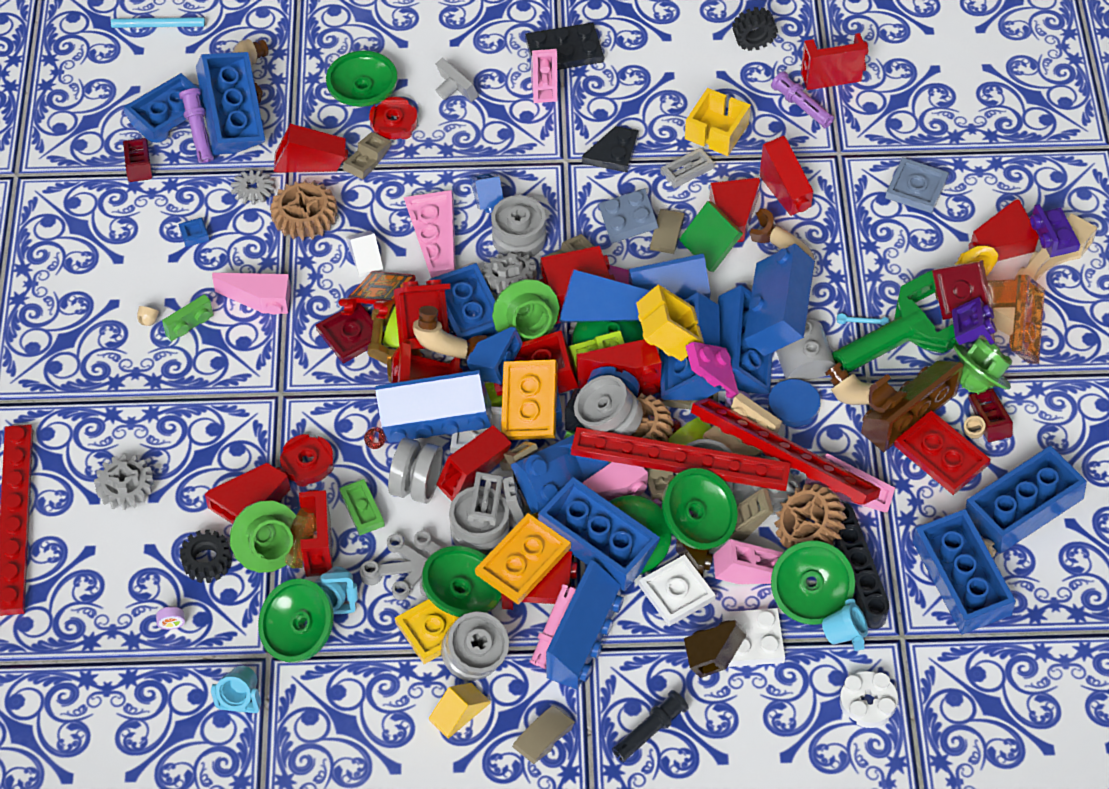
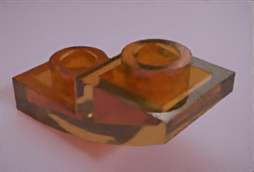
[285,508,317,569]

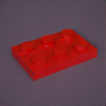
[894,410,991,495]

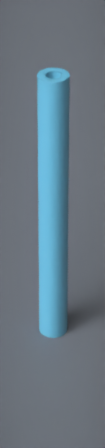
[111,17,205,28]

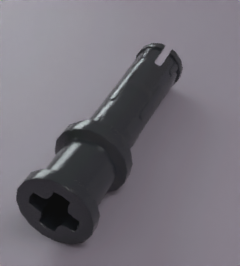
[612,690,689,763]

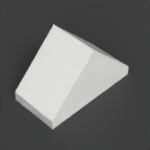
[346,231,384,277]

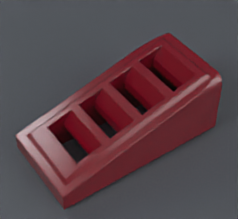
[123,138,152,182]
[968,389,1013,442]

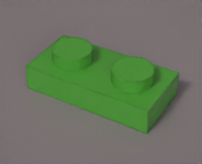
[162,294,214,342]
[339,479,385,536]

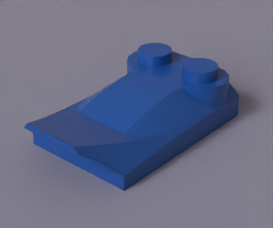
[124,73,203,143]
[429,263,498,341]
[510,434,609,514]

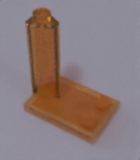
[935,275,1045,364]

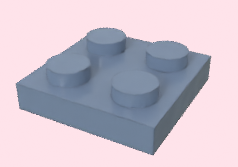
[885,157,949,213]
[598,188,659,244]

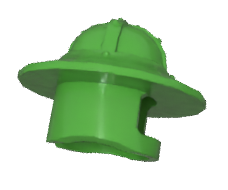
[492,279,559,342]
[953,338,1012,394]
[230,500,302,573]

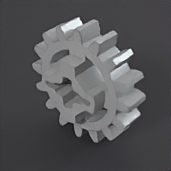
[481,252,537,294]
[94,454,154,510]

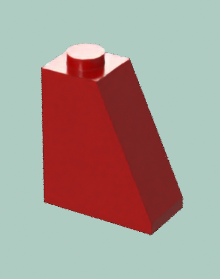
[273,123,348,173]
[760,135,813,216]
[709,178,760,242]
[969,199,1039,261]
[436,425,512,501]
[205,463,291,524]

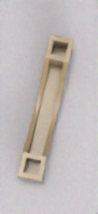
[992,213,1098,339]

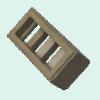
[729,488,774,541]

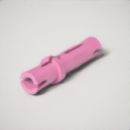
[529,584,576,669]

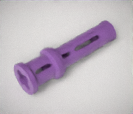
[771,71,834,129]
[179,88,214,163]

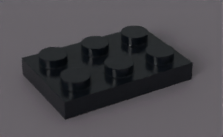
[525,22,604,70]

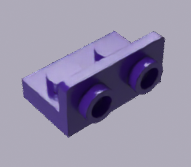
[1030,204,1081,258]
[952,297,997,345]

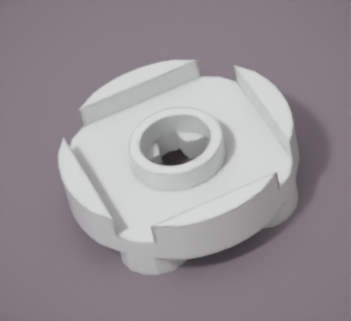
[840,671,898,728]

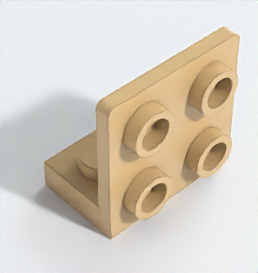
[703,393,782,456]

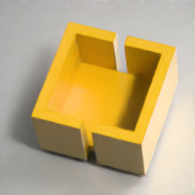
[685,88,751,156]
[636,284,704,361]

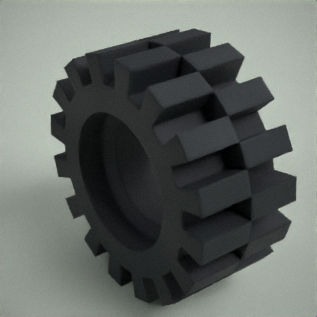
[732,7,778,51]
[180,530,232,583]

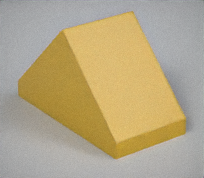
[429,683,490,739]

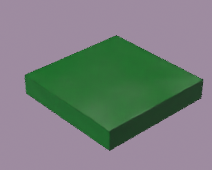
[679,201,743,272]

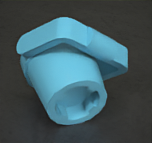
[315,566,358,614]
[822,599,868,651]
[211,666,261,713]

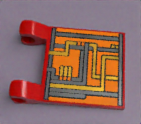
[338,271,416,319]

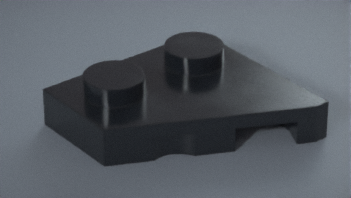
[582,126,639,172]

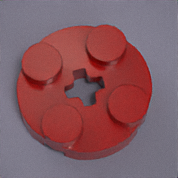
[369,97,418,139]
[280,434,334,487]

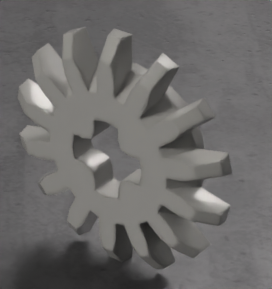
[230,169,275,205]

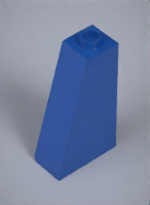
[559,270,650,323]

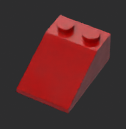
[494,330,579,396]
[576,339,662,397]

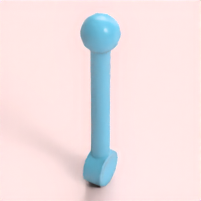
[836,313,890,326]

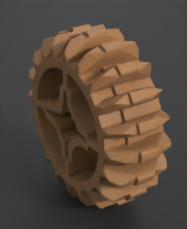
[270,180,338,241]
[631,393,674,442]
[774,484,847,548]

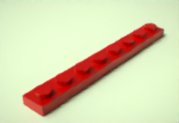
[690,398,881,505]
[0,424,33,616]
[571,427,791,491]

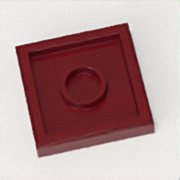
[932,260,993,320]
[315,303,384,364]

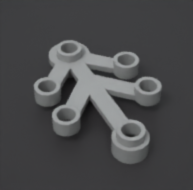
[360,531,442,600]

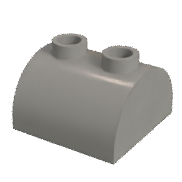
[776,319,836,381]

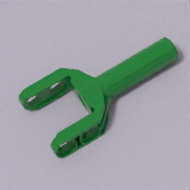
[832,269,959,373]

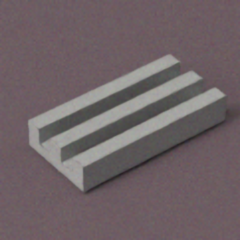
[660,147,715,189]
[468,472,503,526]
[503,477,526,525]

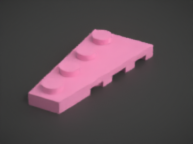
[403,190,456,278]

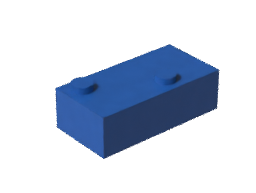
[744,244,815,356]
[966,445,1087,554]
[913,509,1016,635]

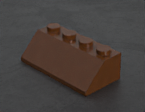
[861,361,964,453]

